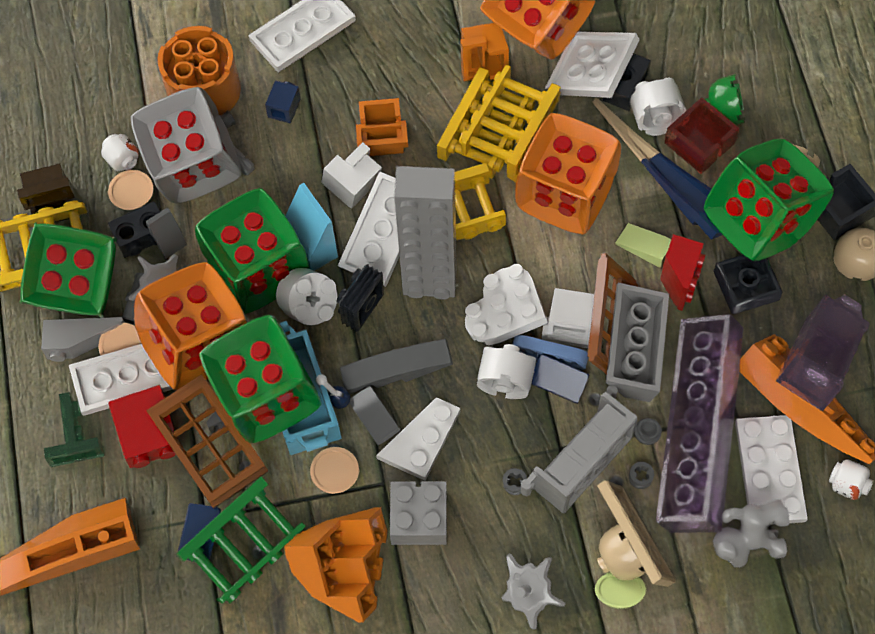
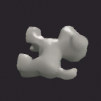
[713,499,789,568]

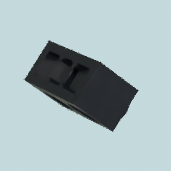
[108,201,160,258]

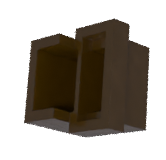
[17,163,75,223]

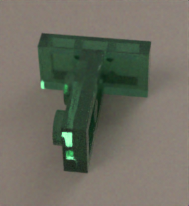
[43,392,104,467]

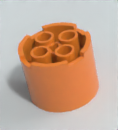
[158,26,241,116]

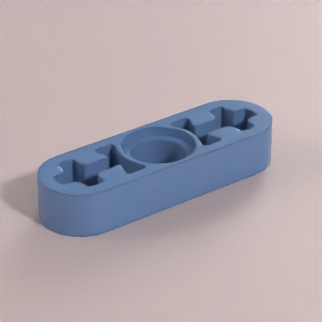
[512,335,589,370]

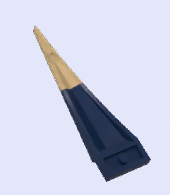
[593,98,723,240]

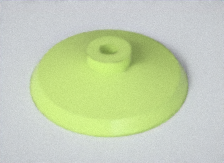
[595,572,646,609]

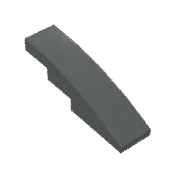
[340,339,453,394]

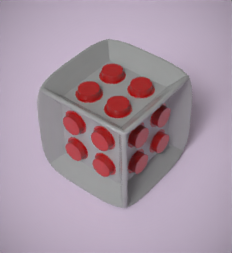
[131,87,241,203]

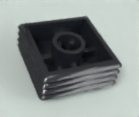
[713,255,783,314]
[336,264,384,332]

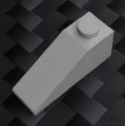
[41,317,125,362]

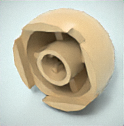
[833,228,875,281]
[597,524,646,580]

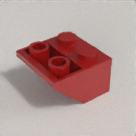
[660,234,706,311]

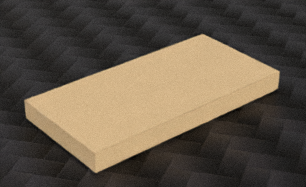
[597,480,676,587]

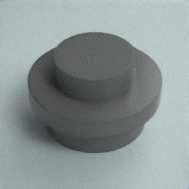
[634,418,662,445]

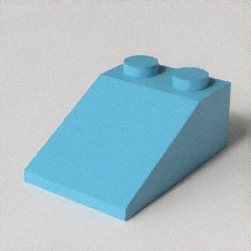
[286,183,338,271]

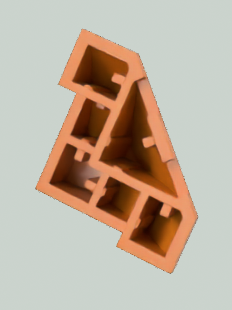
[284,507,387,622]

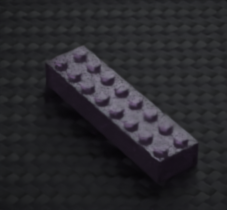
[656,314,744,533]

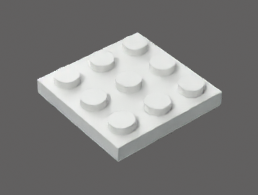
[545,32,640,98]

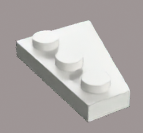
[376,397,461,481]

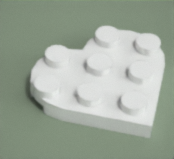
[465,264,548,345]

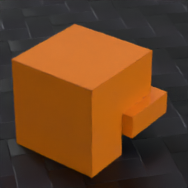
[460,23,509,81]
[356,98,408,156]

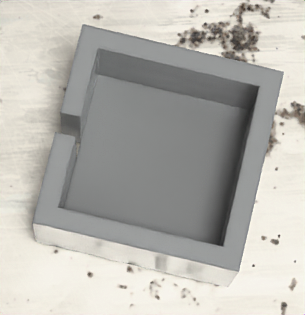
[390,481,447,545]

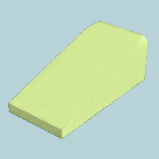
[615,223,671,268]

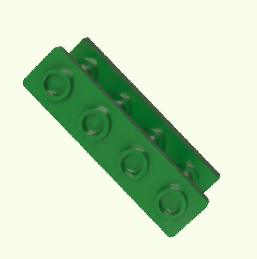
[176,476,306,604]

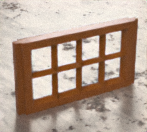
[587,253,638,375]
[146,374,269,509]

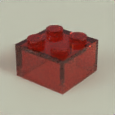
[664,97,740,174]

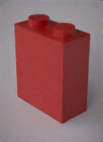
[108,385,179,468]

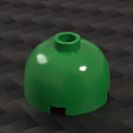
[704,74,745,126]

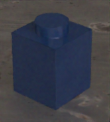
[265,80,301,124]

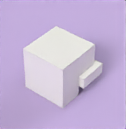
[322,142,382,209]
[542,288,594,348]

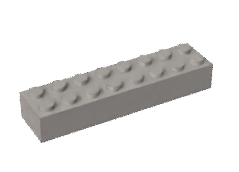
[394,166,457,300]

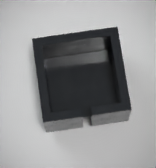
[817,164,875,241]

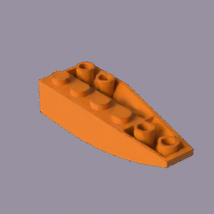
[734,334,875,464]
[0,498,140,596]

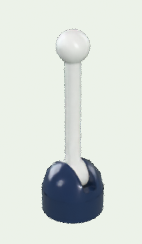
[316,374,351,409]

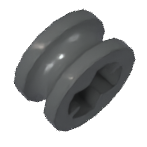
[629,462,654,489]
[503,468,527,495]

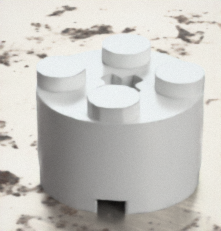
[630,78,687,135]
[276,268,337,325]
[477,344,536,399]

